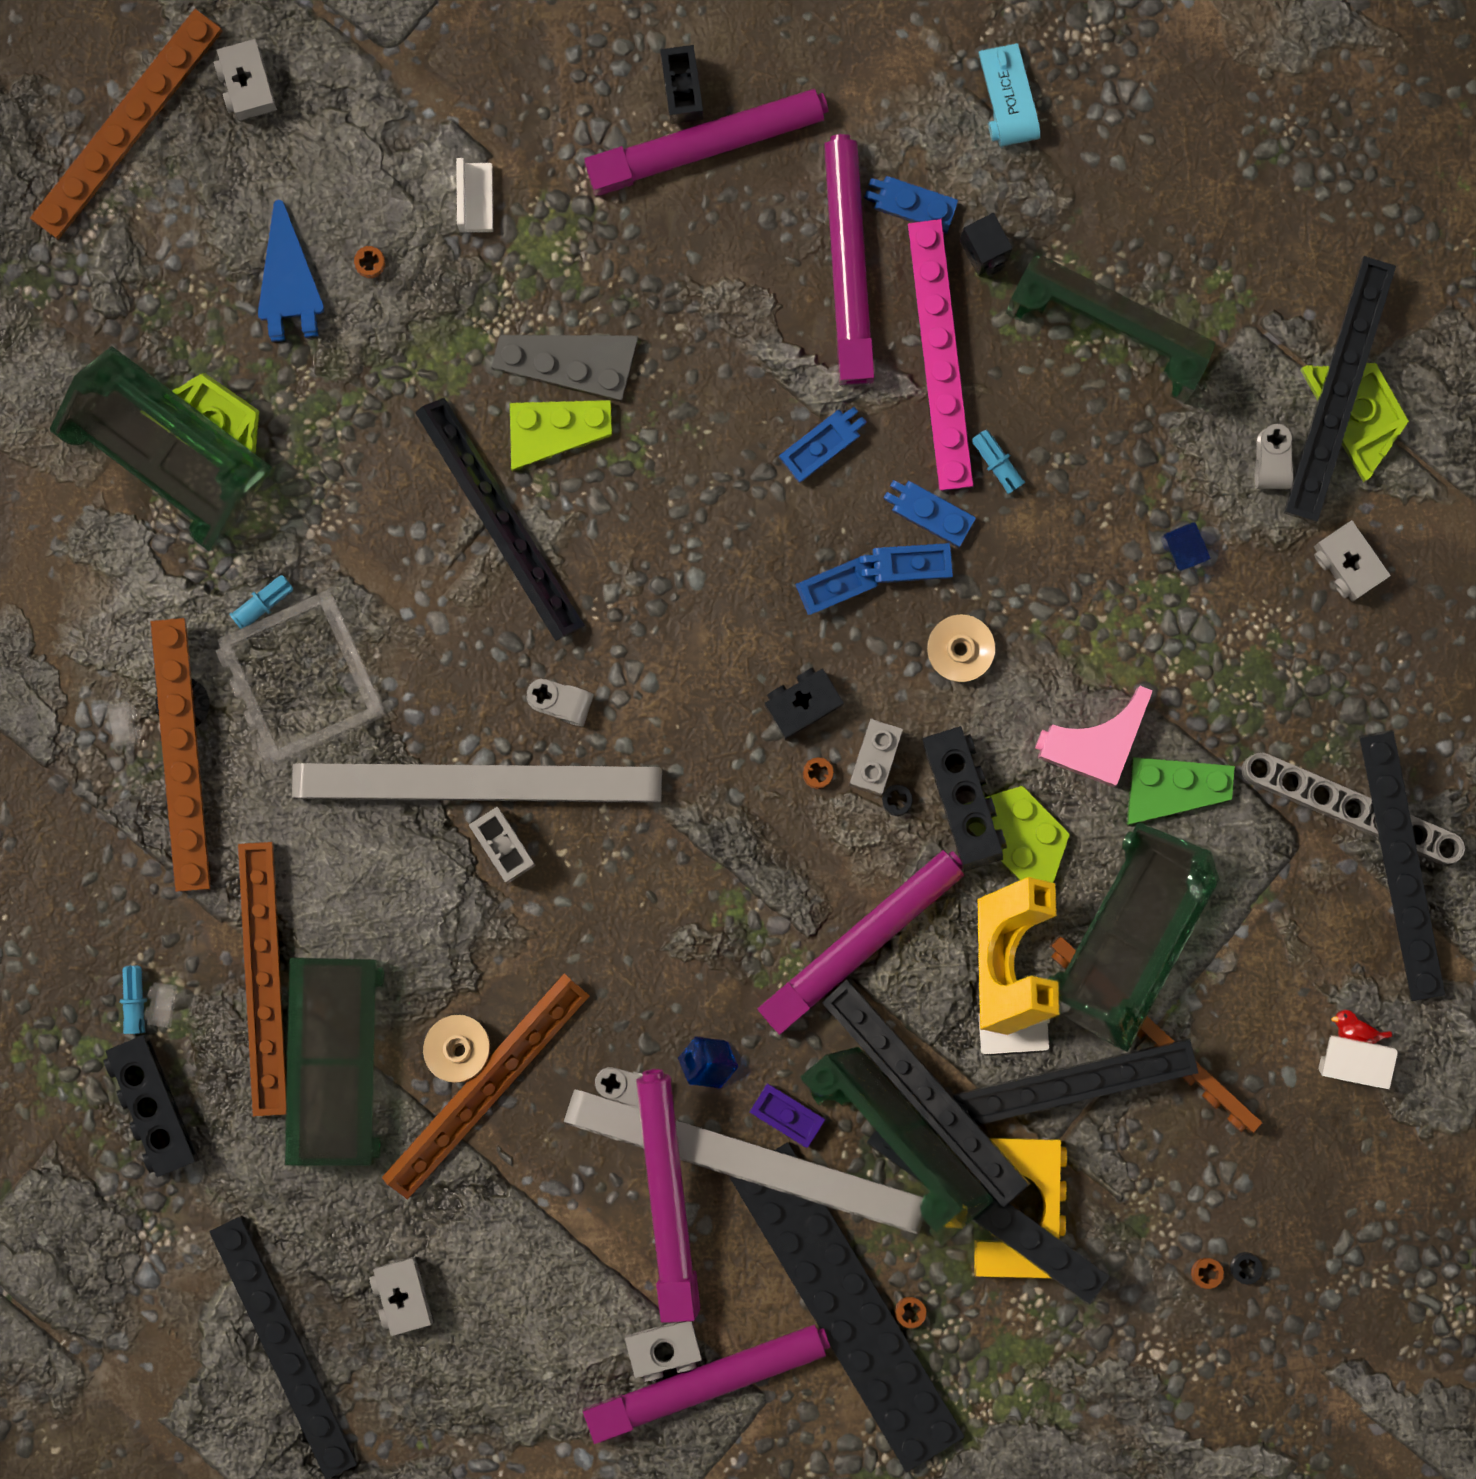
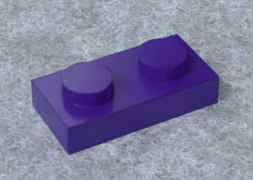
[750,1083,825,1148]

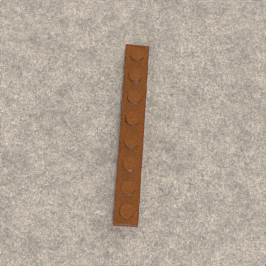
[30,9,223,240]
[150,618,211,892]
[238,842,288,1116]
[1049,936,1262,1133]
[382,973,589,1200]

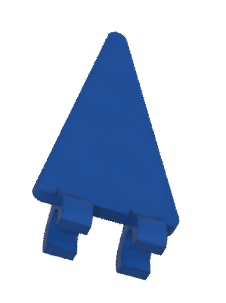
[258,200,324,342]

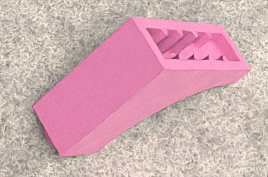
[1035,686,1152,787]

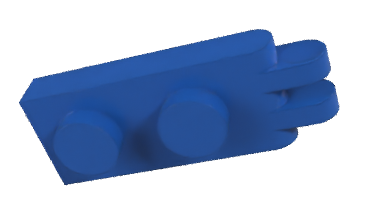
[864,176,958,234]
[779,406,867,484]
[883,480,976,548]
[860,543,953,583]
[795,554,879,615]

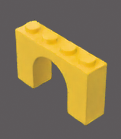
[977,877,1059,1035]
[974,1138,1067,1278]

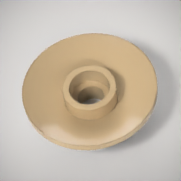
[927,614,995,682]
[423,1015,490,1083]

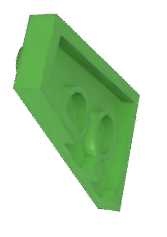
[1127,757,1235,825]

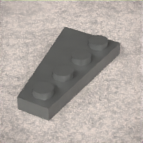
[491,335,638,402]

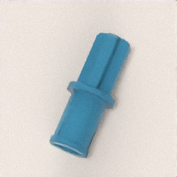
[972,430,1025,494]
[229,575,293,631]
[119,965,147,1034]

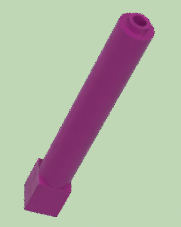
[584,89,829,197]
[824,134,874,385]
[757,850,965,1035]
[636,1069,701,1323]
[582,1324,831,1444]

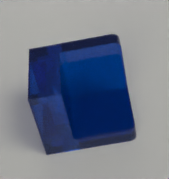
[1160,522,1211,571]
[678,1036,738,1088]

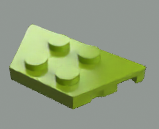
[1300,363,1409,482]
[141,373,259,485]
[963,786,1070,883]

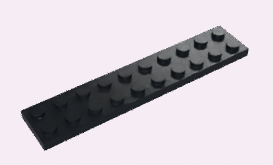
[729,1142,965,1473]

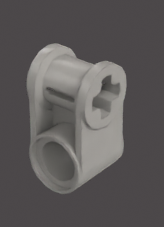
[1255,424,1293,489]
[527,679,594,727]
[595,1067,642,1109]

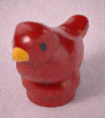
[1331,1009,1393,1044]

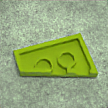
[510,400,612,471]

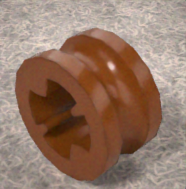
[354,246,385,279]
[803,757,834,789]
[1191,1258,1224,1289]
[895,1297,926,1328]

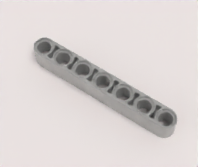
[1241,753,1465,865]

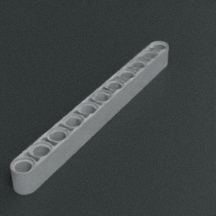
[292,763,662,802]
[564,1089,929,1234]

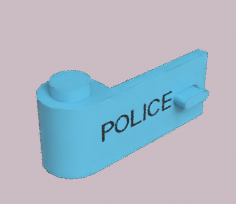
[979,43,1040,147]

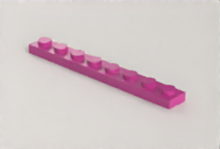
[908,219,974,491]

